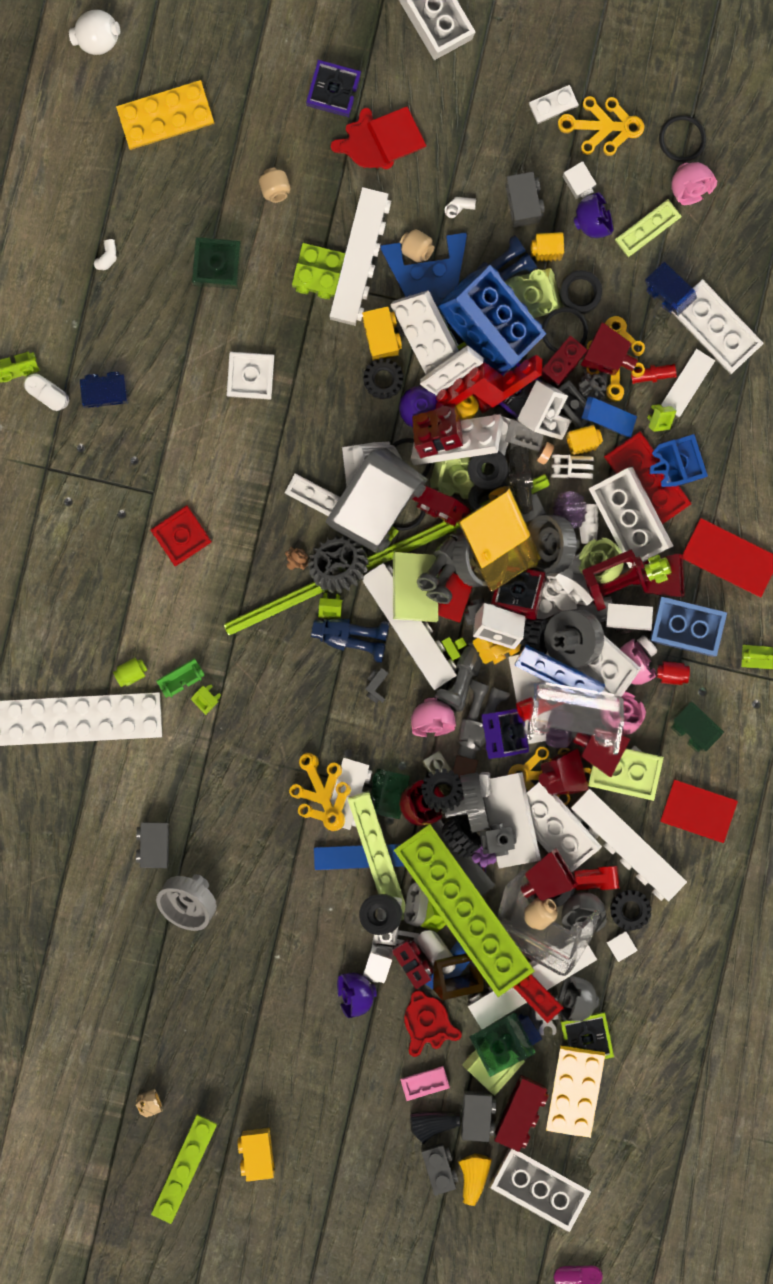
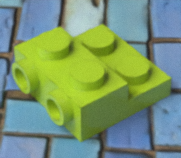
[292,243,346,300]

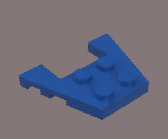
[380,233,467,306]

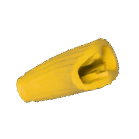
[458,1153,492,1206]

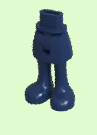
[474,235,538,282]
[311,618,390,663]

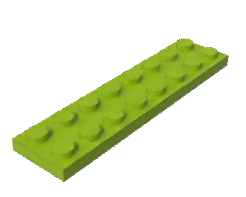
[394,824,535,998]

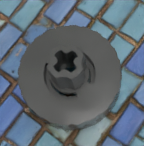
[523,515,579,573]
[451,531,507,587]
[544,609,604,668]
[445,772,490,833]

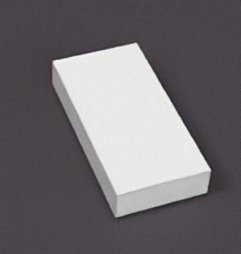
[606,603,653,630]

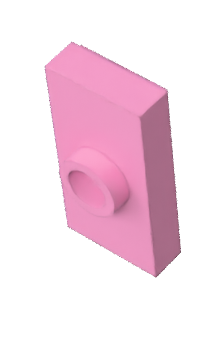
[400,1066,450,1101]

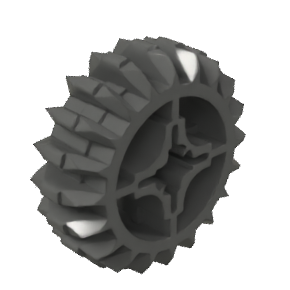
[308,535,369,593]

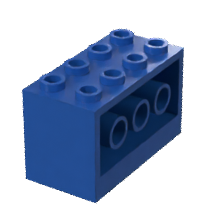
[437,265,546,373]

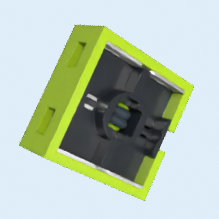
[560,1011,614,1059]

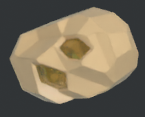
[136,1089,163,1117]

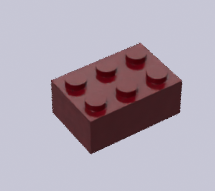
[493,1074,549,1152]

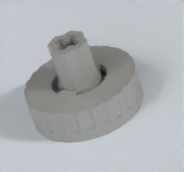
[156,874,217,931]

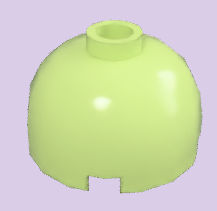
[579,538,624,584]

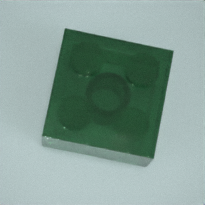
[192,237,242,289]
[669,701,724,752]
[469,1013,536,1077]

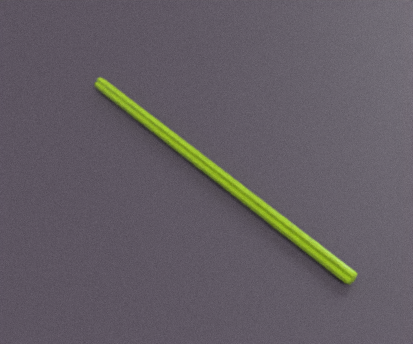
[224,474,550,635]

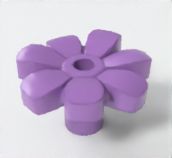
[472,844,497,867]

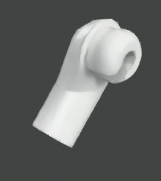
[445,197,476,218]
[94,239,117,270]

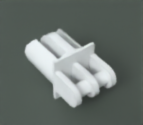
[551,455,594,479]

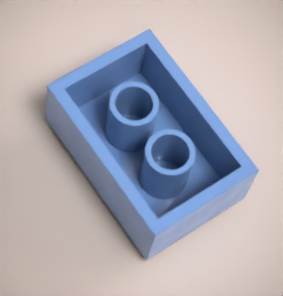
[649,597,727,657]

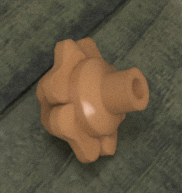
[285,547,309,570]

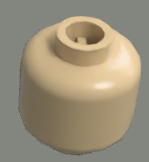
[259,168,291,203]
[400,229,434,263]
[524,897,558,930]

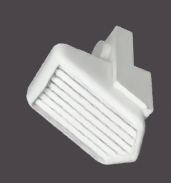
[342,442,402,486]

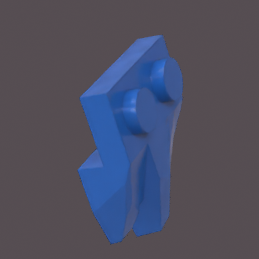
[649,434,708,487]

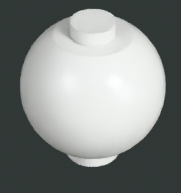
[69,10,120,55]

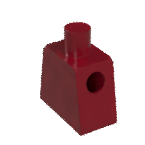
[581,322,638,375]
[633,554,685,598]
[573,728,630,778]
[539,749,589,795]
[520,848,578,901]

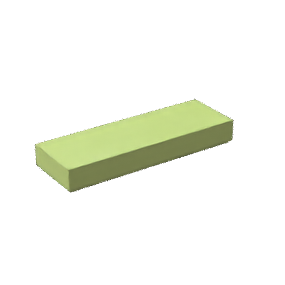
[615,199,682,258]

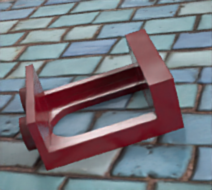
[540,335,587,389]
[582,549,648,611]

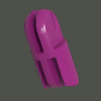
[553,1266,603,1284]

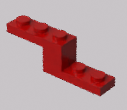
[436,355,542,409]

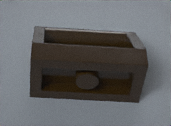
[433,953,484,1000]

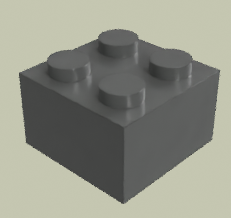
[505,172,545,228]
[461,1090,496,1142]

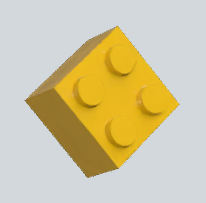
[362,306,402,361]
[237,1128,275,1182]

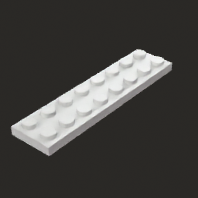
[0,692,163,746]

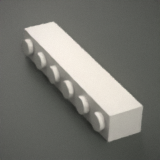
[330,187,392,326]
[362,563,458,690]
[570,789,687,901]
[467,934,597,1029]

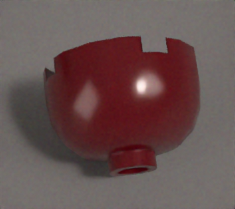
[399,780,443,826]

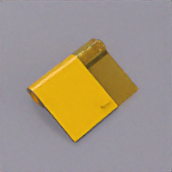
[458,486,541,592]

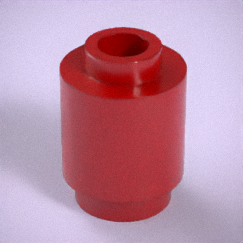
[656,661,690,685]

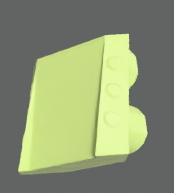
[505,268,563,318]
[430,457,486,499]
[462,1031,525,1096]

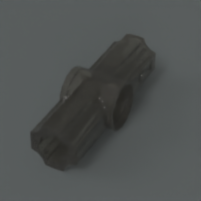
[508,446,534,514]

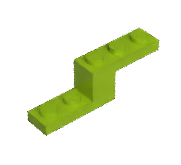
[151,1114,217,1224]

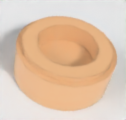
[536,442,554,465]

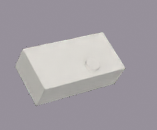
[399,0,476,60]
[589,467,673,568]
[488,1148,591,1232]

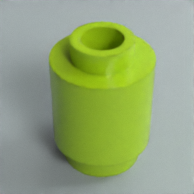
[113,657,147,687]

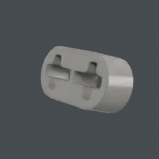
[404,883,428,927]

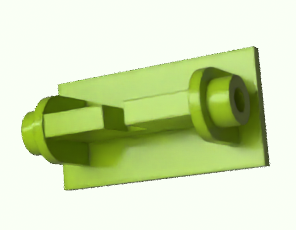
[0,351,40,382]
[741,645,773,669]

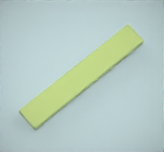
[347,791,406,920]

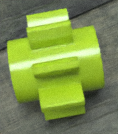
[644,555,672,583]

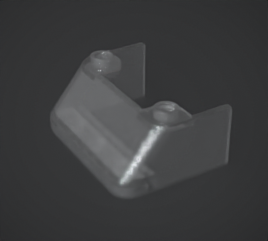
[527,682,625,755]
[497,869,600,976]

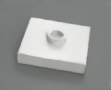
[227,352,274,400]

